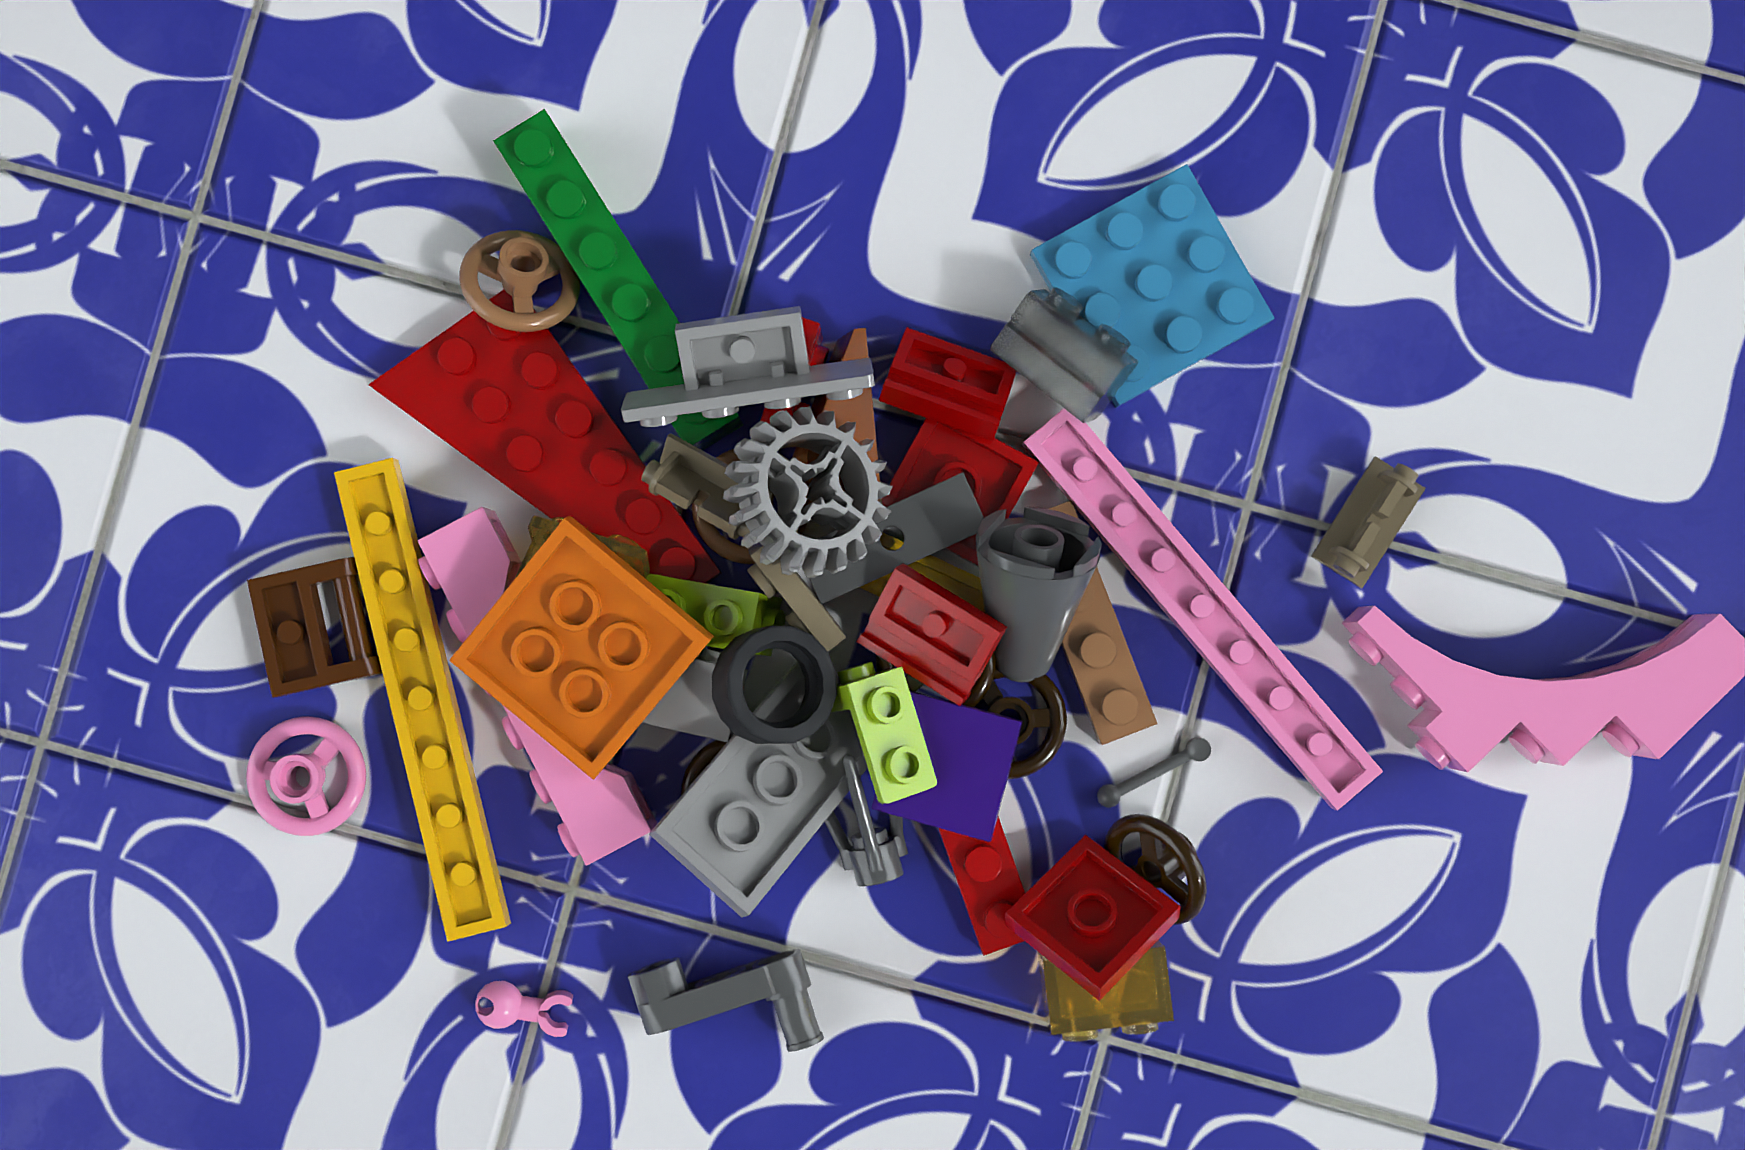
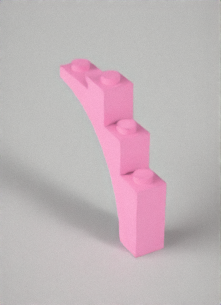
[1342,606,1745,772]

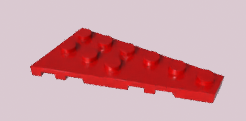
[368,289,722,584]

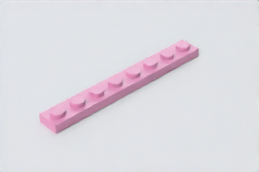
[1022,404,1383,811]

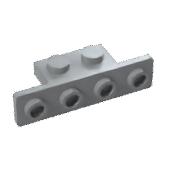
[621,306,875,427]

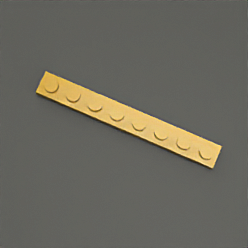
[334,458,511,942]

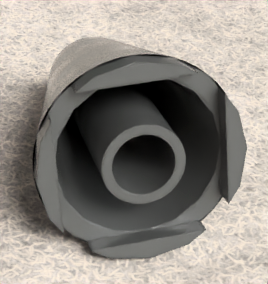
[976,507,1102,682]

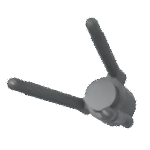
[825,754,908,887]

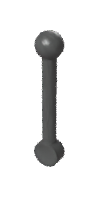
[1097,737,1211,808]

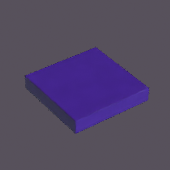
[871,690,1023,842]

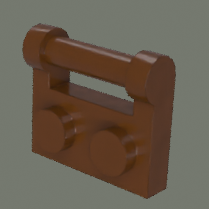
[247,557,382,698]

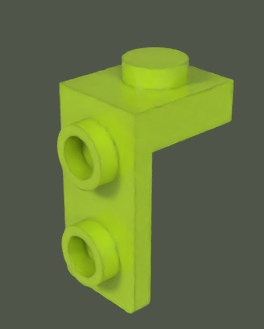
[646,574,785,657]
[831,662,937,804]

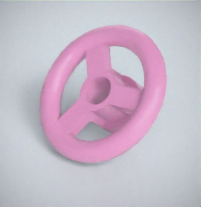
[246,716,366,836]

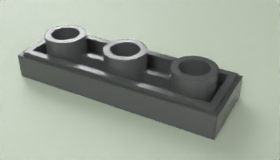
[809,472,984,604]

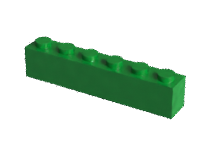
[493,109,744,451]

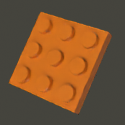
[449,516,714,780]

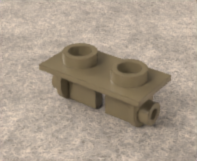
[642,433,775,540]
[1311,456,1426,588]

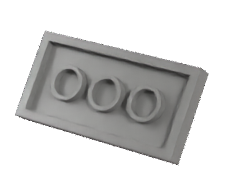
[649,661,868,918]

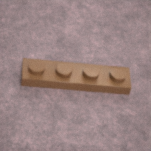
[1049,500,1158,745]

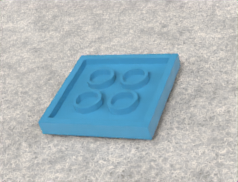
[1030,164,1275,408]

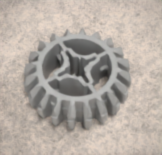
[722,407,893,578]

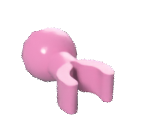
[475,981,573,1037]

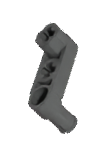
[627,949,824,1052]

